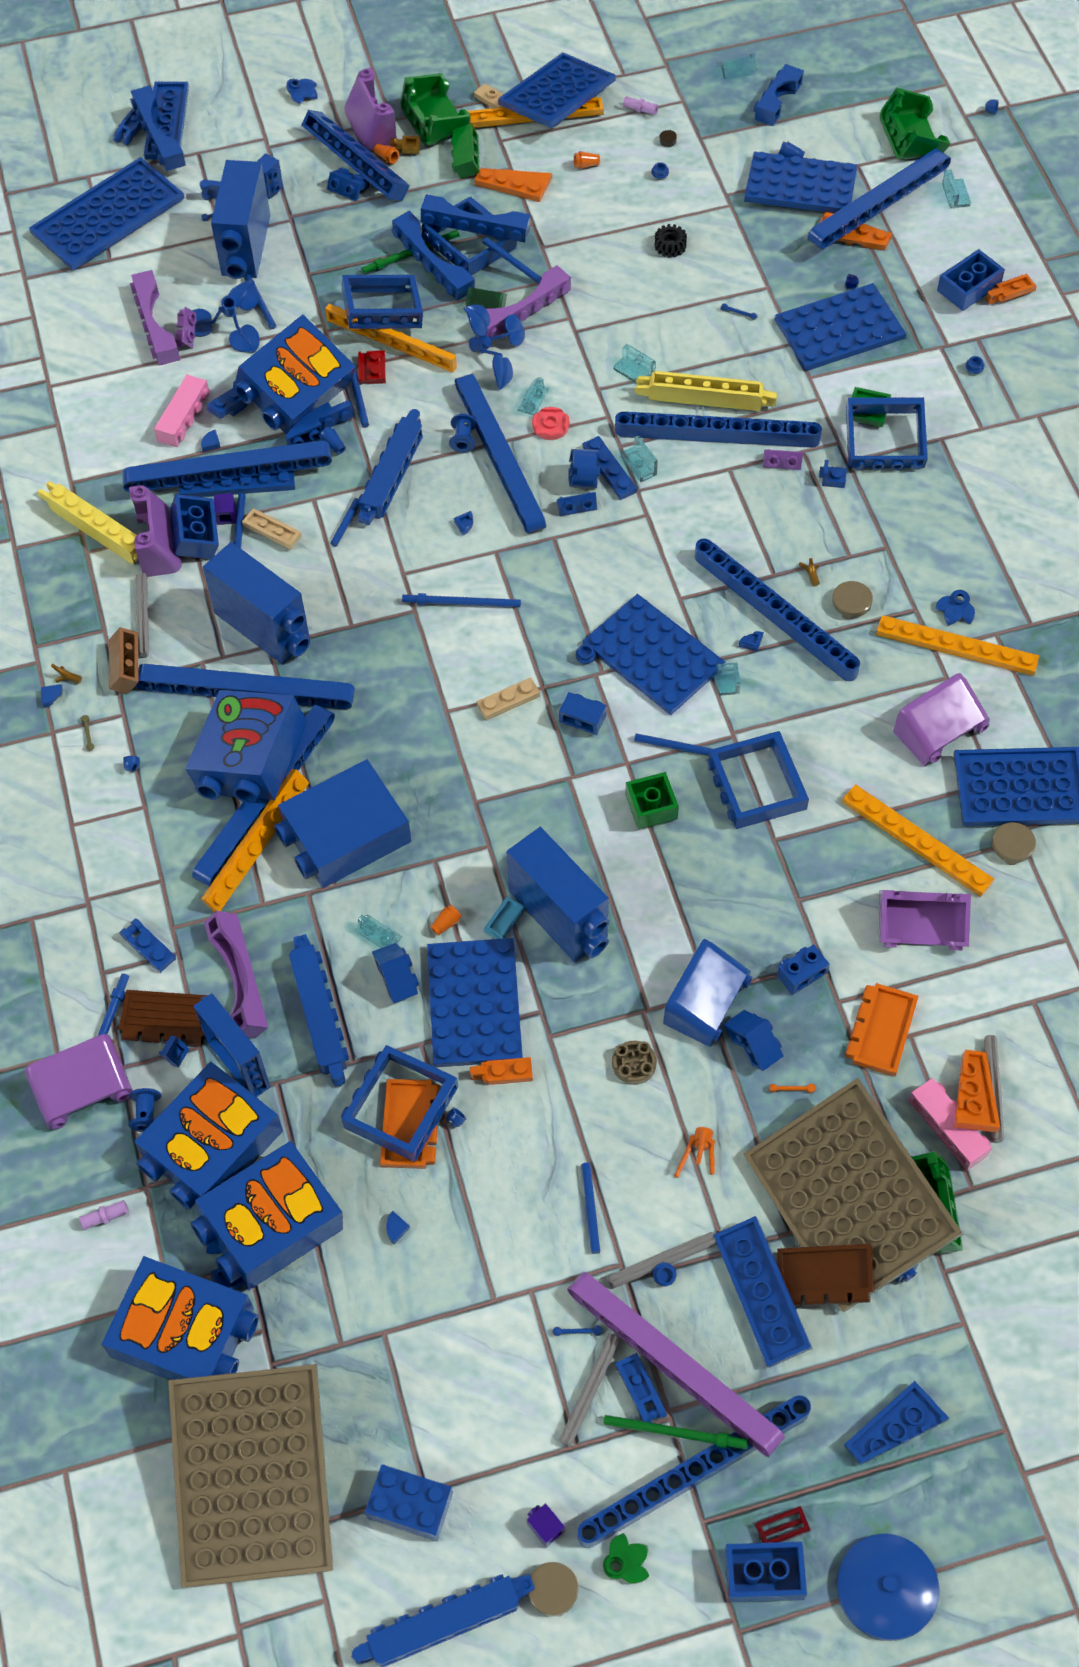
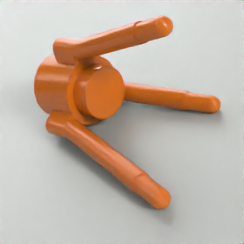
[674,1127,715,1178]

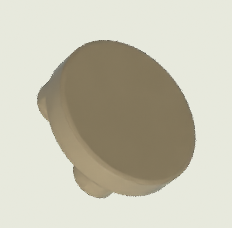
[832,581,873,620]
[991,822,1036,865]
[612,1041,657,1085]
[528,1562,578,1617]

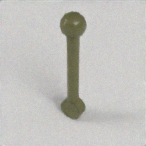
[81,715,94,751]

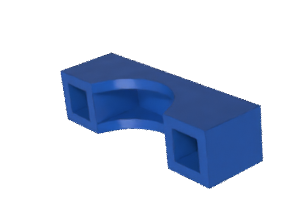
[754,64,804,126]

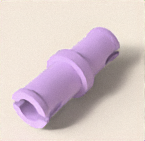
[623,96,659,115]
[79,1200,129,1230]

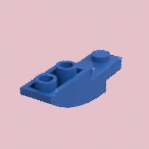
[207,381,249,419]
[286,400,354,445]

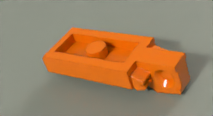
[985,274,1037,304]
[470,1057,533,1085]

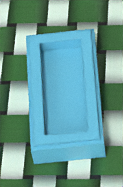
[484,896,525,939]

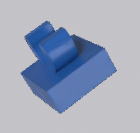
[159,1036,190,1067]

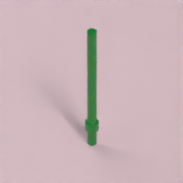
[361,229,459,274]
[604,1415,748,1450]

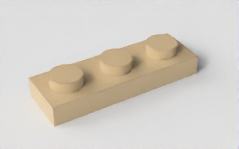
[242,508,302,550]
[477,677,540,721]

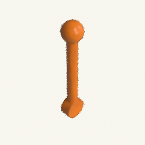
[769,1084,816,1093]

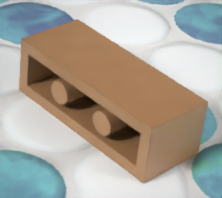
[109,627,138,694]

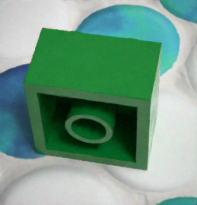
[625,772,679,829]

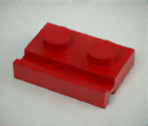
[358,350,386,385]

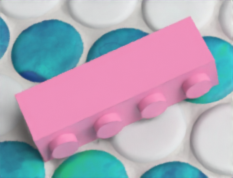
[154,374,210,447]
[908,1078,992,1171]

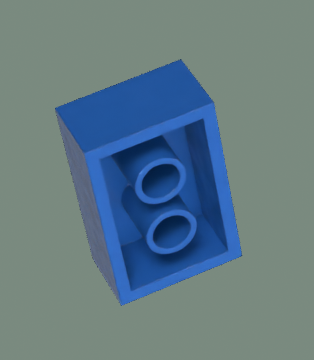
[937,249,1005,311]
[170,494,219,559]
[365,1464,453,1542]
[725,1542,807,1602]

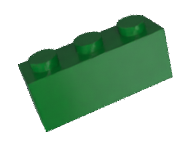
[451,123,480,179]

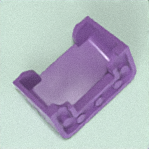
[345,67,397,152]
[129,486,182,577]
[893,673,990,766]
[879,890,971,951]
[24,1034,133,1130]

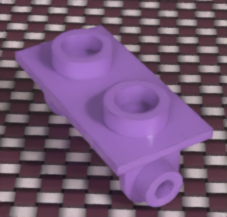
[175,307,196,348]
[763,449,803,470]

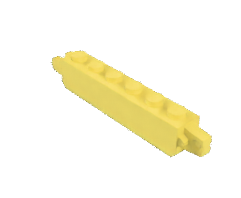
[634,371,777,411]
[38,481,138,564]

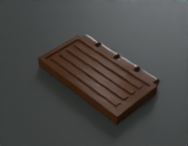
[119,990,208,1046]
[777,1244,875,1306]

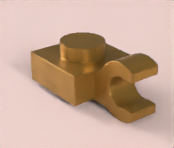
[390,136,420,154]

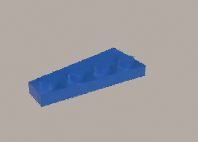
[844,1381,949,1465]

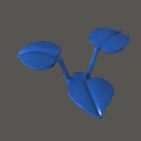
[192,280,260,353]
[464,304,525,390]

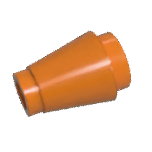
[373,144,399,164]
[573,151,600,169]
[430,904,462,936]

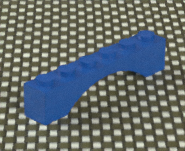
[130,85,186,172]
[421,194,531,243]
[392,210,475,301]

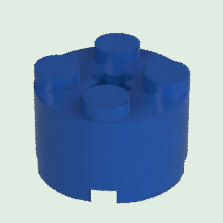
[568,449,600,489]

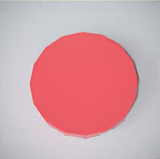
[532,407,570,440]

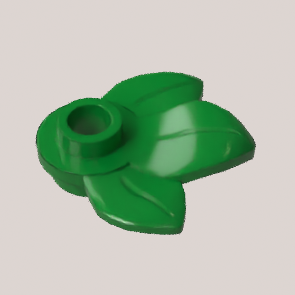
[603,1533,649,1584]

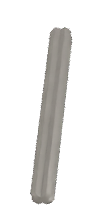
[136,573,149,658]
[984,1035,1005,1142]
[608,1232,717,1288]
[560,1333,620,1447]

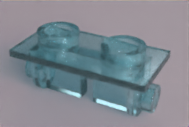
[518,377,549,415]
[355,914,402,948]

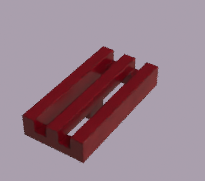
[754,1506,811,1543]

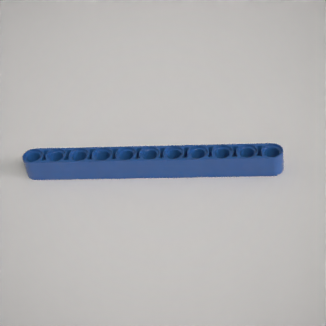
[807,149,951,249]
[454,373,546,534]
[615,411,822,448]
[122,441,332,493]
[695,538,860,681]
[135,664,355,710]
[192,705,335,887]
[577,1395,811,1548]

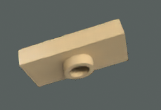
[474,83,504,108]

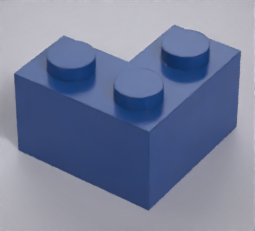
[372,943,419,1003]
[723,1010,784,1071]

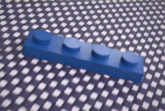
[582,436,637,500]

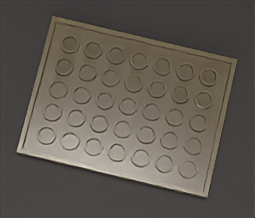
[744,1078,963,1312]
[168,1364,334,1588]

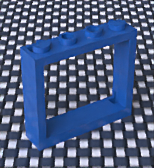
[421,196,517,275]
[342,275,423,329]
[846,397,928,470]
[706,731,809,829]
[193,993,271,1097]
[341,1045,459,1162]

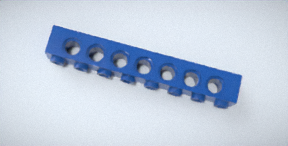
[301,110,410,201]

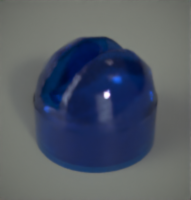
[845,274,859,289]

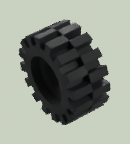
[654,224,687,258]

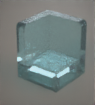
[716,663,741,696]

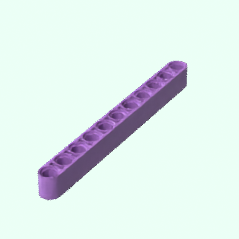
[567,1272,785,1457]

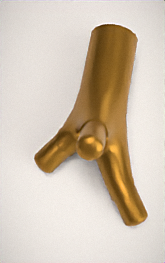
[799,558,820,586]
[51,664,82,684]

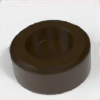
[659,130,677,147]

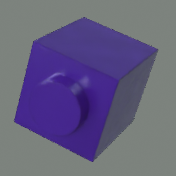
[214,493,236,525]
[527,1503,565,1548]

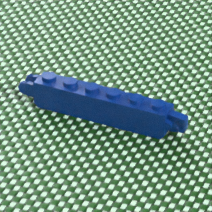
[358,409,423,525]
[289,934,350,1087]
[351,1574,535,1667]

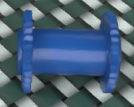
[449,414,477,453]
[128,1088,161,1132]

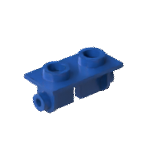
[556,492,597,516]

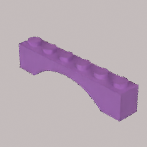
[485,265,571,338]
[130,270,180,366]
[204,911,268,1038]

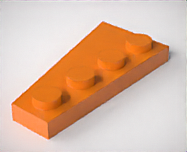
[475,168,552,202]
[820,212,892,250]
[954,1050,1000,1132]

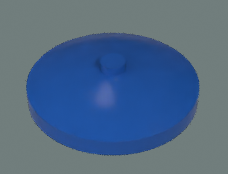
[837,1534,939,1641]

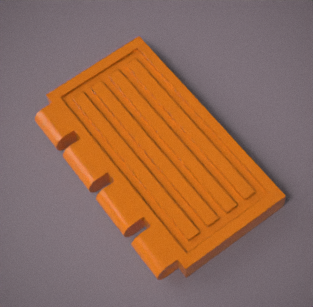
[845,983,919,1077]
[380,1079,441,1169]

